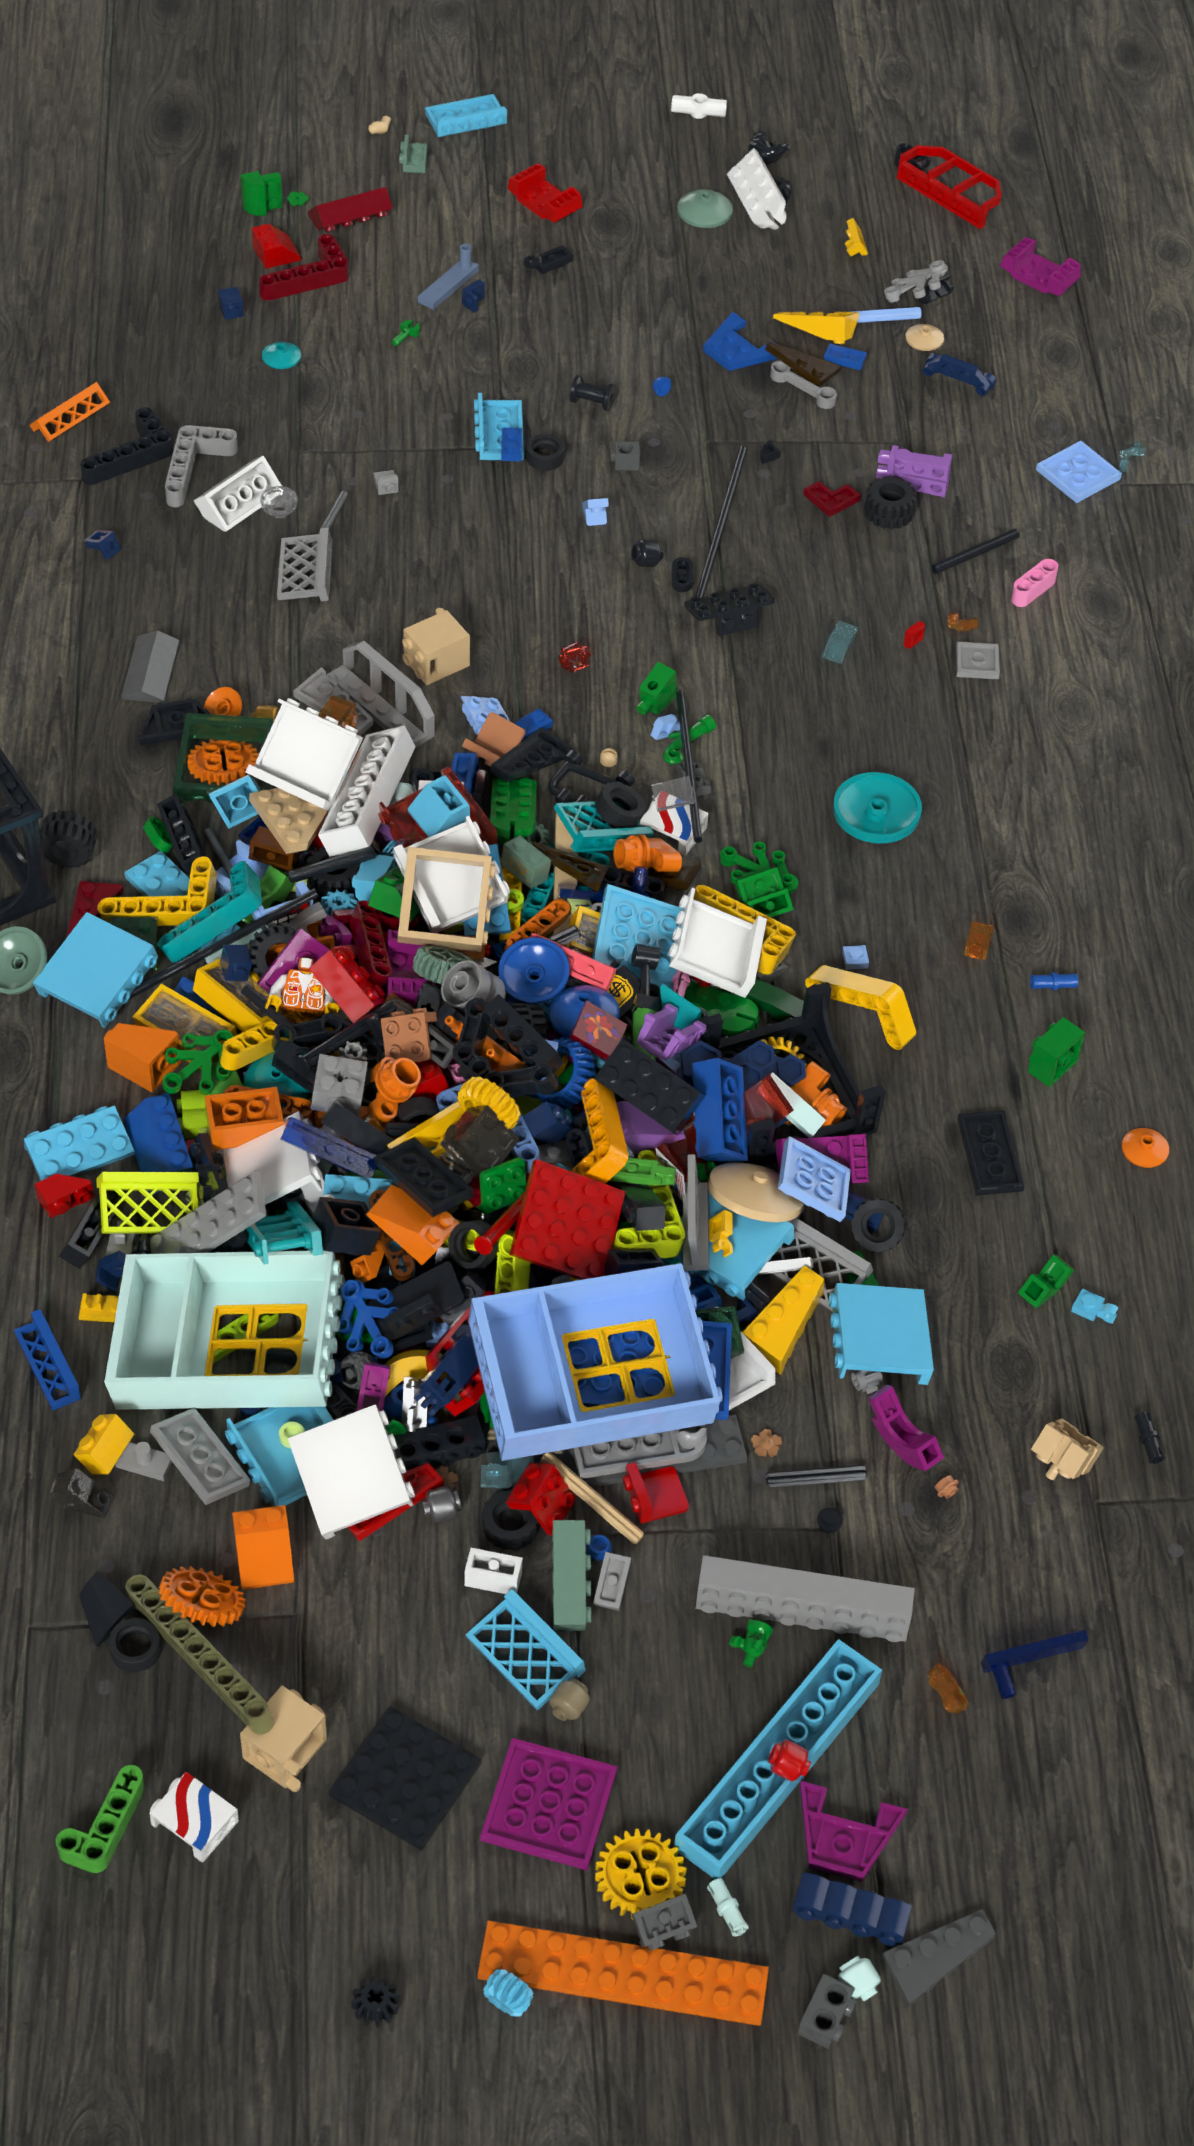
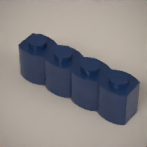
[793,1873,912,1946]

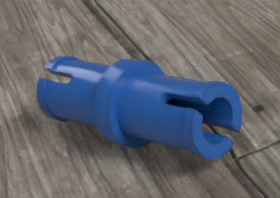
[1030,972,1078,990]

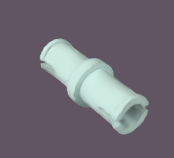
[707,1878,749,1936]

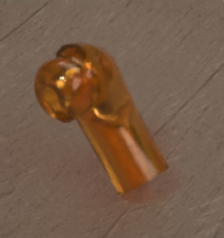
[947,613,978,632]

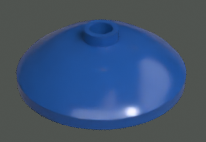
[499,938,569,1004]
[548,985,620,1038]

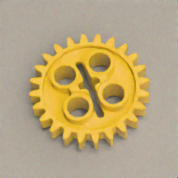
[595,1829,686,1919]

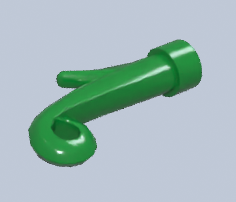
[662,714,716,765]

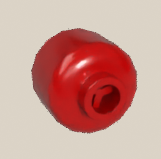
[768,1739,811,1781]

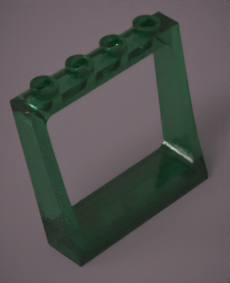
[173,713,274,803]

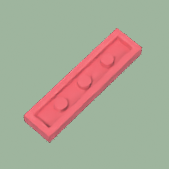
[530,933,617,991]

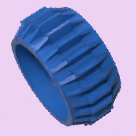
[535,1037,596,1108]

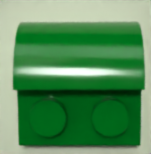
[240,171,282,216]
[734,867,794,917]

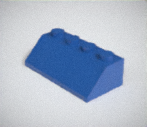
[692,1058,748,1162]
[124,1093,194,1194]

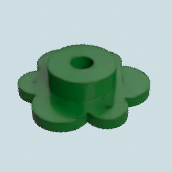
[287,192,309,206]

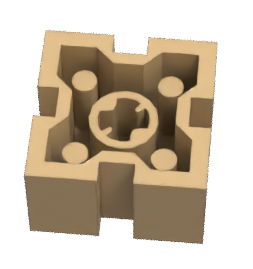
[1031,1418,1104,1480]

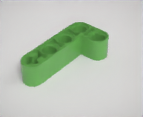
[56,1765,145,1873]

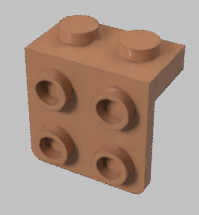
[462,712,525,767]
[381,1008,437,1062]

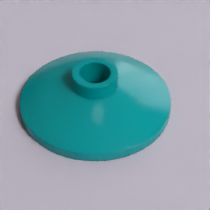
[262,342,301,369]

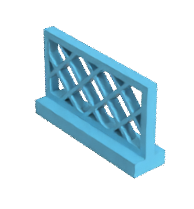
[466,1589,586,1711]

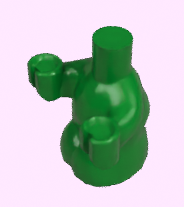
[729,1619,774,1668]

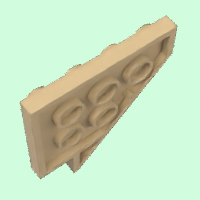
[249,788,338,854]

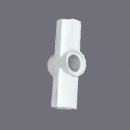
[671,93,727,119]

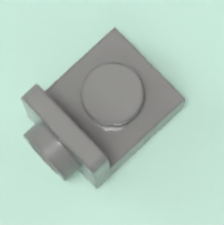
[374,470,398,495]

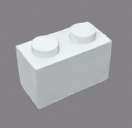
[465,1548,523,1594]

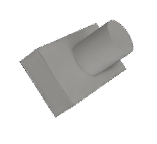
[115,1442,173,1481]

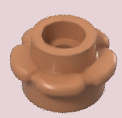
[935,1475,959,1499]

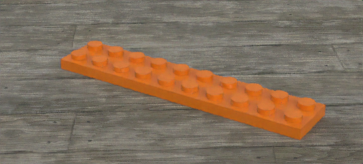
[478,1921,769,2026]

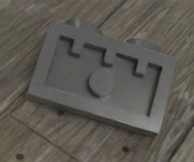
[631,1894,697,1951]

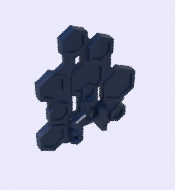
[677,1040,806,1165]

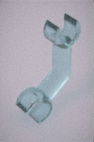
[1119,442,1147,472]

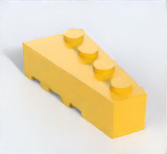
[742,1265,824,1375]

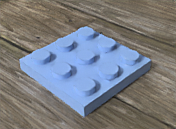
[1036,441,1122,503]
[778,1136,851,1222]

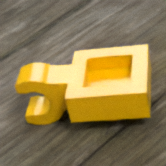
[709,1210,733,1258]

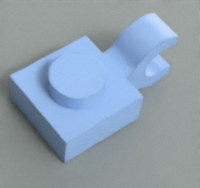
[651,714,680,740]

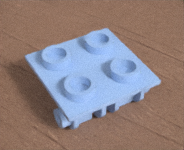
[461,696,510,735]

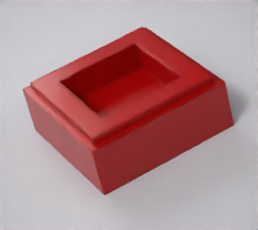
[903,621,925,649]

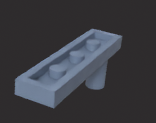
[418,244,479,310]

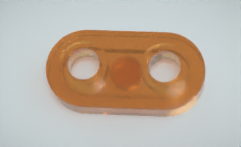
[928,1664,969,1714]

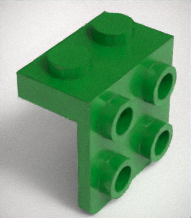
[477,1157,526,1215]

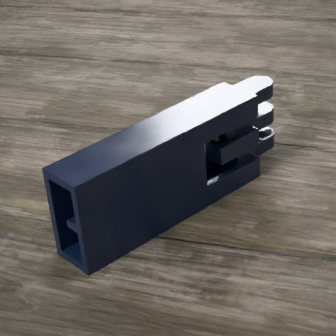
[413,1332,479,1416]

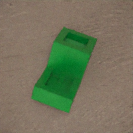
[1018,1255,1074,1308]

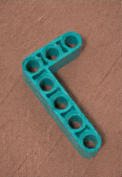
[520,843,610,937]
[157,861,262,963]

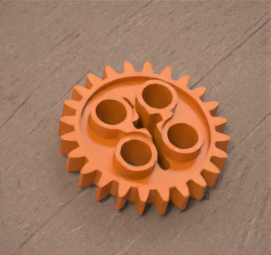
[187,737,259,786]
[158,1566,246,1627]

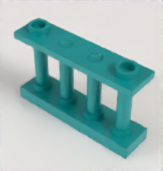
[240,1201,323,1265]

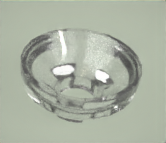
[260,486,298,518]

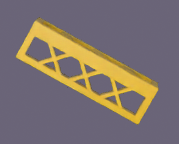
[387,1101,483,1157]

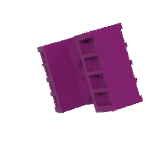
[1000,237,1081,296]
[386,929,435,1007]
[776,1134,869,1184]

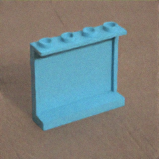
[33,912,158,1028]
[676,1190,795,1300]
[828,1283,934,1385]
[225,1407,334,1507]

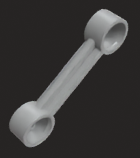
[770,360,837,409]

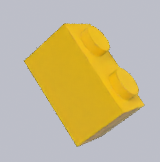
[73,1414,134,1474]

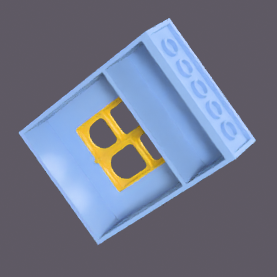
[468,1263,723,1461]

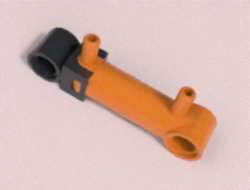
[432,1002,527,1072]

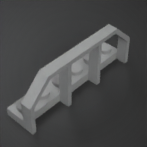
[327,641,435,748]

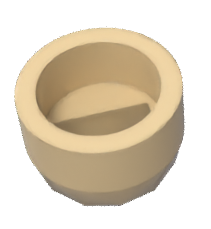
[600,748,617,767]

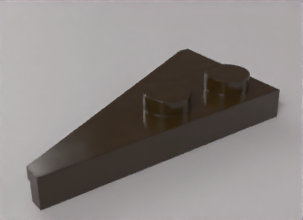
[765,342,841,387]
[533,842,609,892]

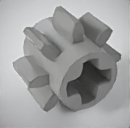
[338,1041,367,1062]
[851,1370,882,1394]

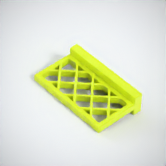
[96,1172,199,1234]

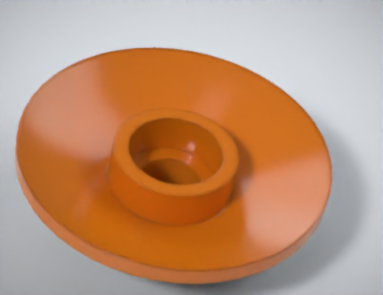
[204,687,242,729]
[1121,1128,1169,1168]

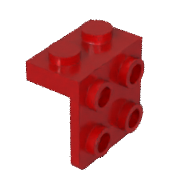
[506,1462,575,1536]
[622,1462,689,1524]

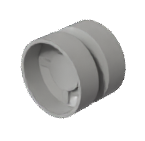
[441,960,505,1016]

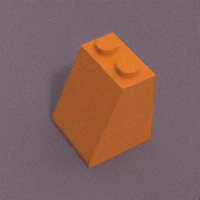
[104,1023,182,1093]
[232,1505,294,1590]

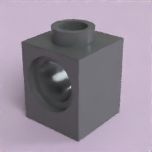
[611,441,640,470]

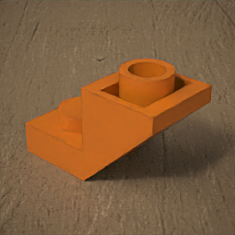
[350,1237,384,1283]

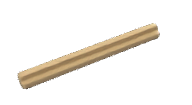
[540,1452,644,1544]

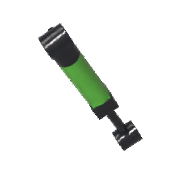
[630,943,660,1061]

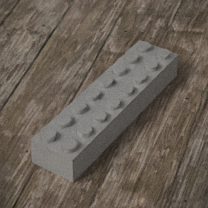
[696,1555,915,1642]

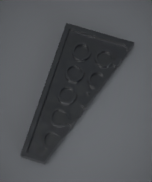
[190,1133,248,1253]

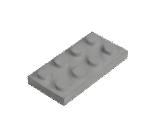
[150,1407,250,1505]

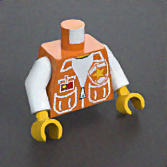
[265,958,339,1015]

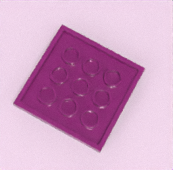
[480,1738,617,1871]

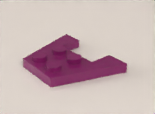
[800,1781,908,1882]

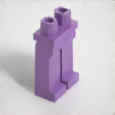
[876,445,953,497]

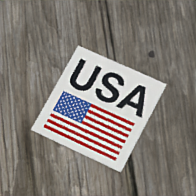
[656,1148,686,1201]

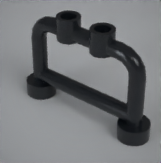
[548,750,635,812]

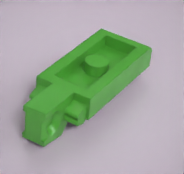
[609,1158,676,1186]

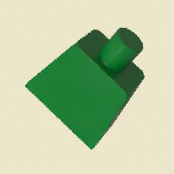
[635,662,677,715]

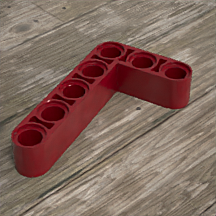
[259,234,349,301]
[349,900,419,990]

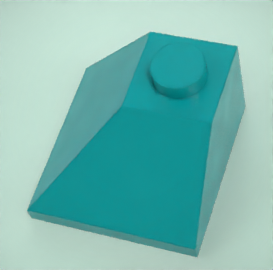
[660,984,701,1035]

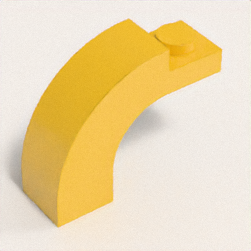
[384,1350,452,1397]

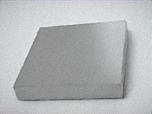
[956,642,1000,679]

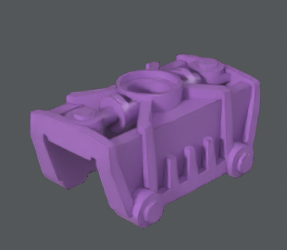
[636,1003,707,1061]

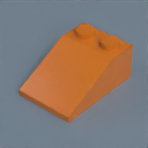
[205,1087,284,1150]
[366,1185,459,1265]

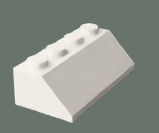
[193,456,285,532]

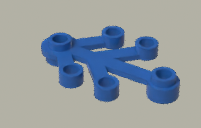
[339,1280,399,1359]

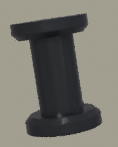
[570,375,616,412]

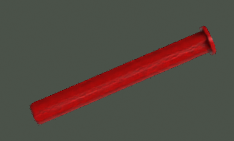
[474,1192,525,1255]

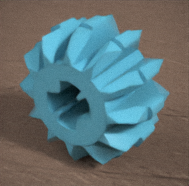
[321,889,357,916]
[483,1970,533,2016]

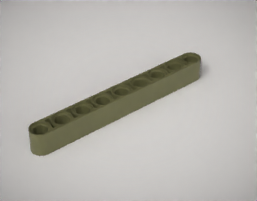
[126,1574,274,1735]

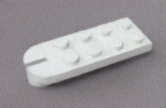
[727,149,787,229]

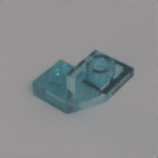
[822,620,858,665]
[481,1455,533,1488]

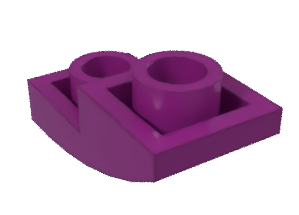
[318,914,352,946]

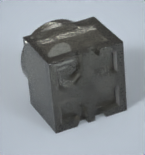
[440,1105,520,1178]

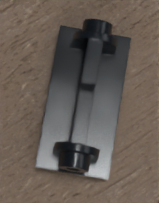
[913,275,954,304]

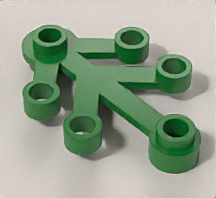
[719,841,798,894]
[162,1030,234,1095]

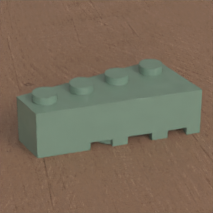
[552,1520,591,1631]

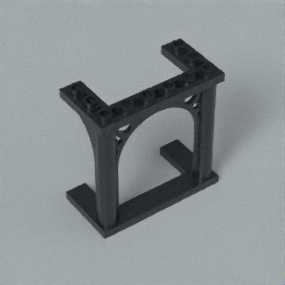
[0,748,56,926]
[698,982,886,1167]

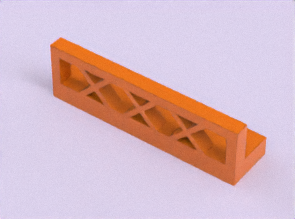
[29,382,110,442]

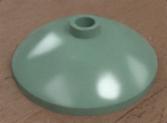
[677,189,733,228]
[0,926,47,995]

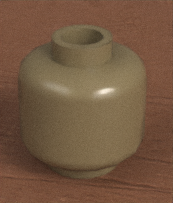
[549,1679,590,1721]

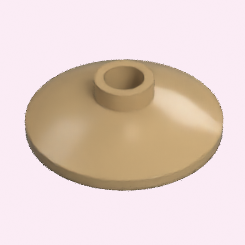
[906,324,944,351]

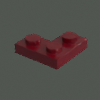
[803,481,861,517]

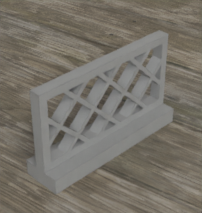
[277,528,333,601]
[683,1154,709,1271]
[771,1218,873,1312]

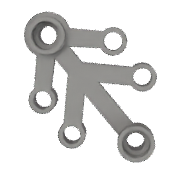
[884,260,948,302]

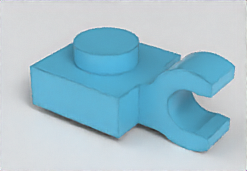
[1071,1289,1118,1324]

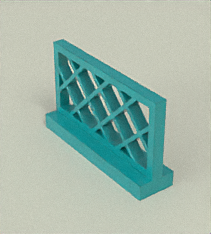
[554,801,654,853]

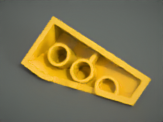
[773,312,859,344]

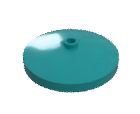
[833,772,922,843]

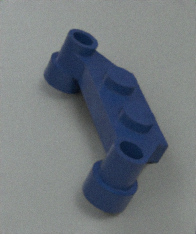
[922,353,996,396]

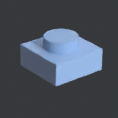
[842,945,869,970]

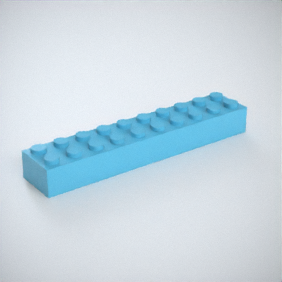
[674,1639,882,1879]

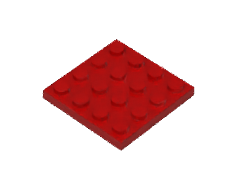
[509,1159,625,1280]

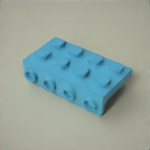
[425,94,507,137]
[474,393,524,460]
[24,1105,135,1181]

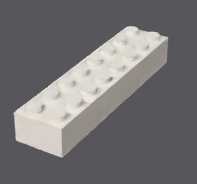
[318,725,415,856]

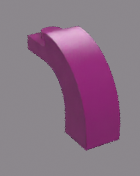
[356,1362,390,1412]
[868,1385,944,1471]

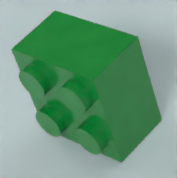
[1028,1017,1085,1087]

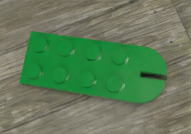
[490,778,536,847]
[650,981,759,1037]

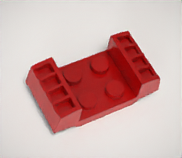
[507,163,582,223]

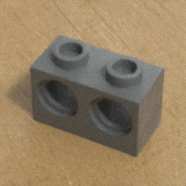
[798,1974,857,2049]

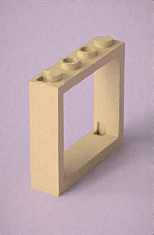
[397,847,495,952]

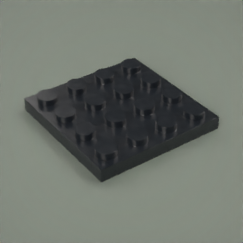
[329,1706,481,1851]

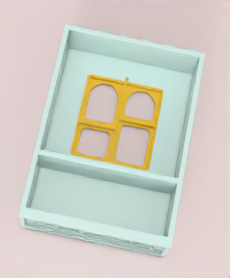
[104,1250,345,1410]

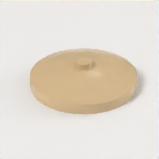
[708,1162,804,1222]

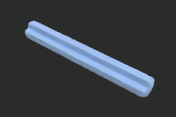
[852,307,921,323]

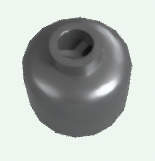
[422,1485,462,1522]

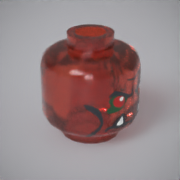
[558,642,591,673]

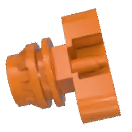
[613,834,682,874]
[368,1057,421,1128]
[785,1061,847,1129]

